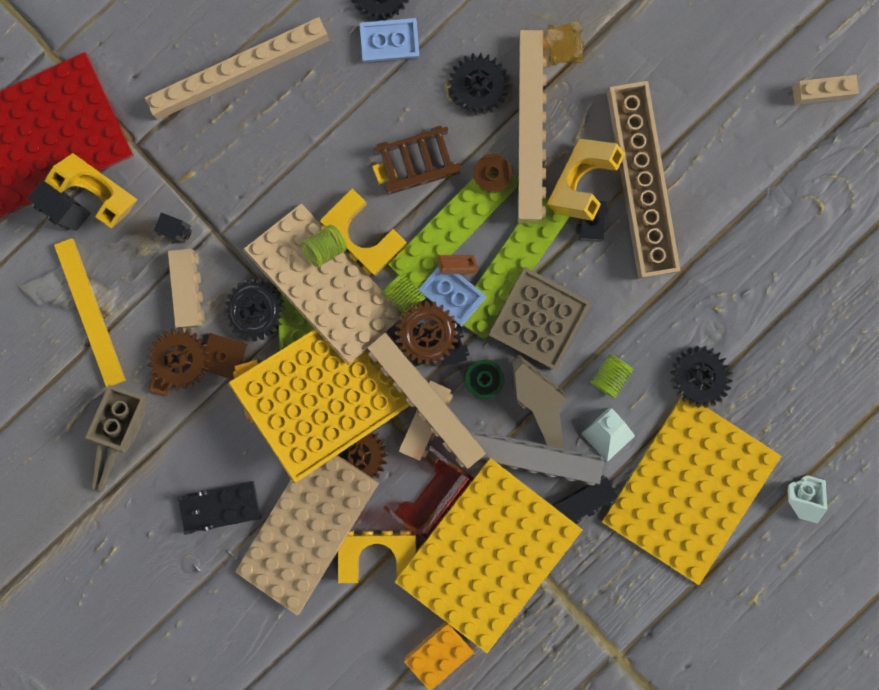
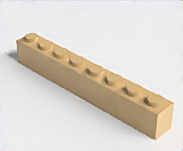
[368,333,486,469]

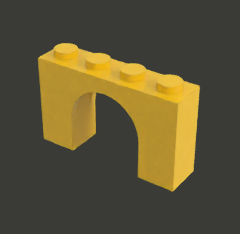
[547,139,625,221]
[45,153,138,229]
[320,188,407,276]
[338,530,416,583]

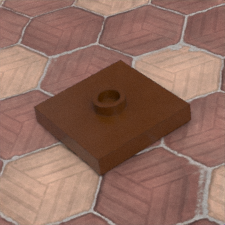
[203,333,248,380]

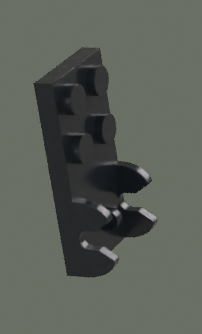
[177,481,261,535]

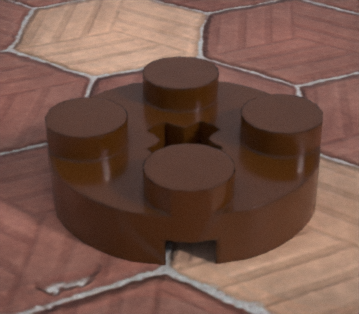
[474,153,512,193]

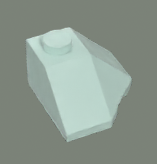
[788,475,827,524]

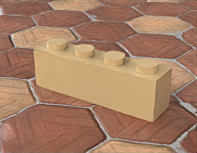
[168,249,205,328]
[399,381,453,461]

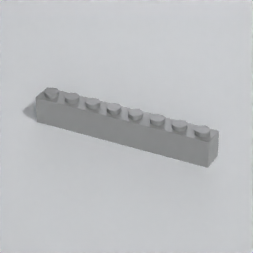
[447,428,604,485]

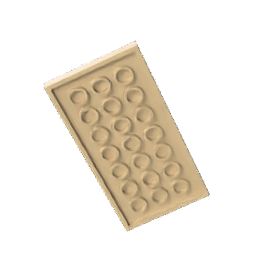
[243,203,404,365]
[235,455,379,615]

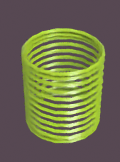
[301,225,347,268]
[382,273,426,317]
[590,354,634,399]

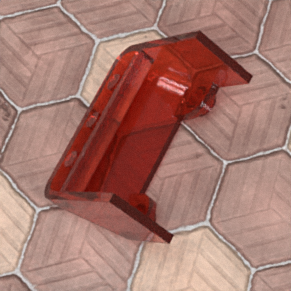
[383,446,474,539]

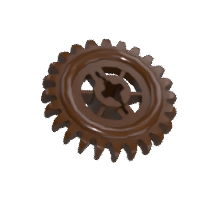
[395,301,459,365]
[146,327,211,391]
[338,432,388,478]

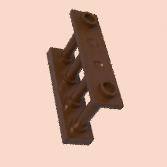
[374,126,461,196]

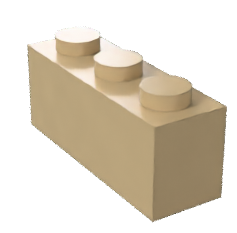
[792,75,859,105]

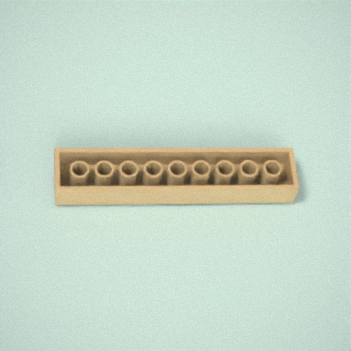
[607,81,680,279]

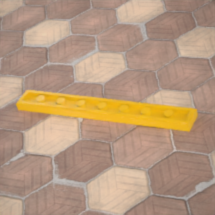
[54,238,126,388]

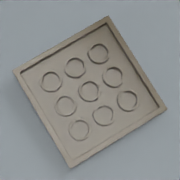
[488,267,591,371]

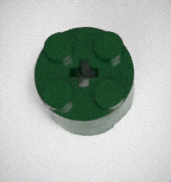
[465,360,504,399]

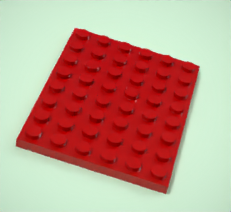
[0,52,134,218]

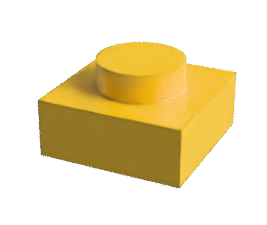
[372,162,397,185]

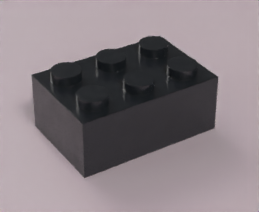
[27,180,91,231]

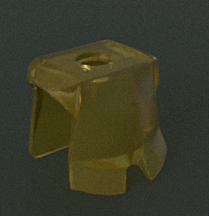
[546,20,584,66]

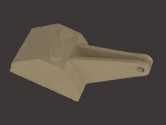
[512,355,567,448]
[85,385,147,493]

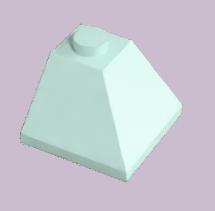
[581,408,635,462]

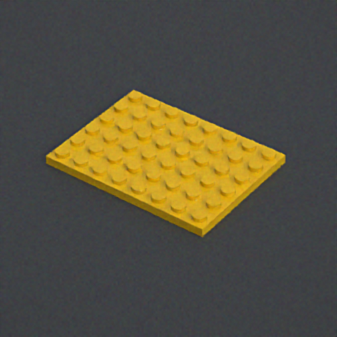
[228,329,411,483]
[601,395,782,585]
[395,458,583,653]

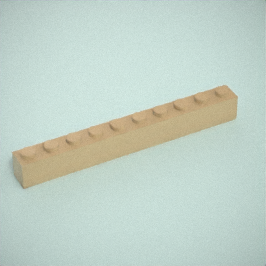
[144,17,329,120]
[518,30,547,223]

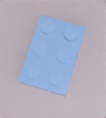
[359,18,420,63]
[419,266,487,326]

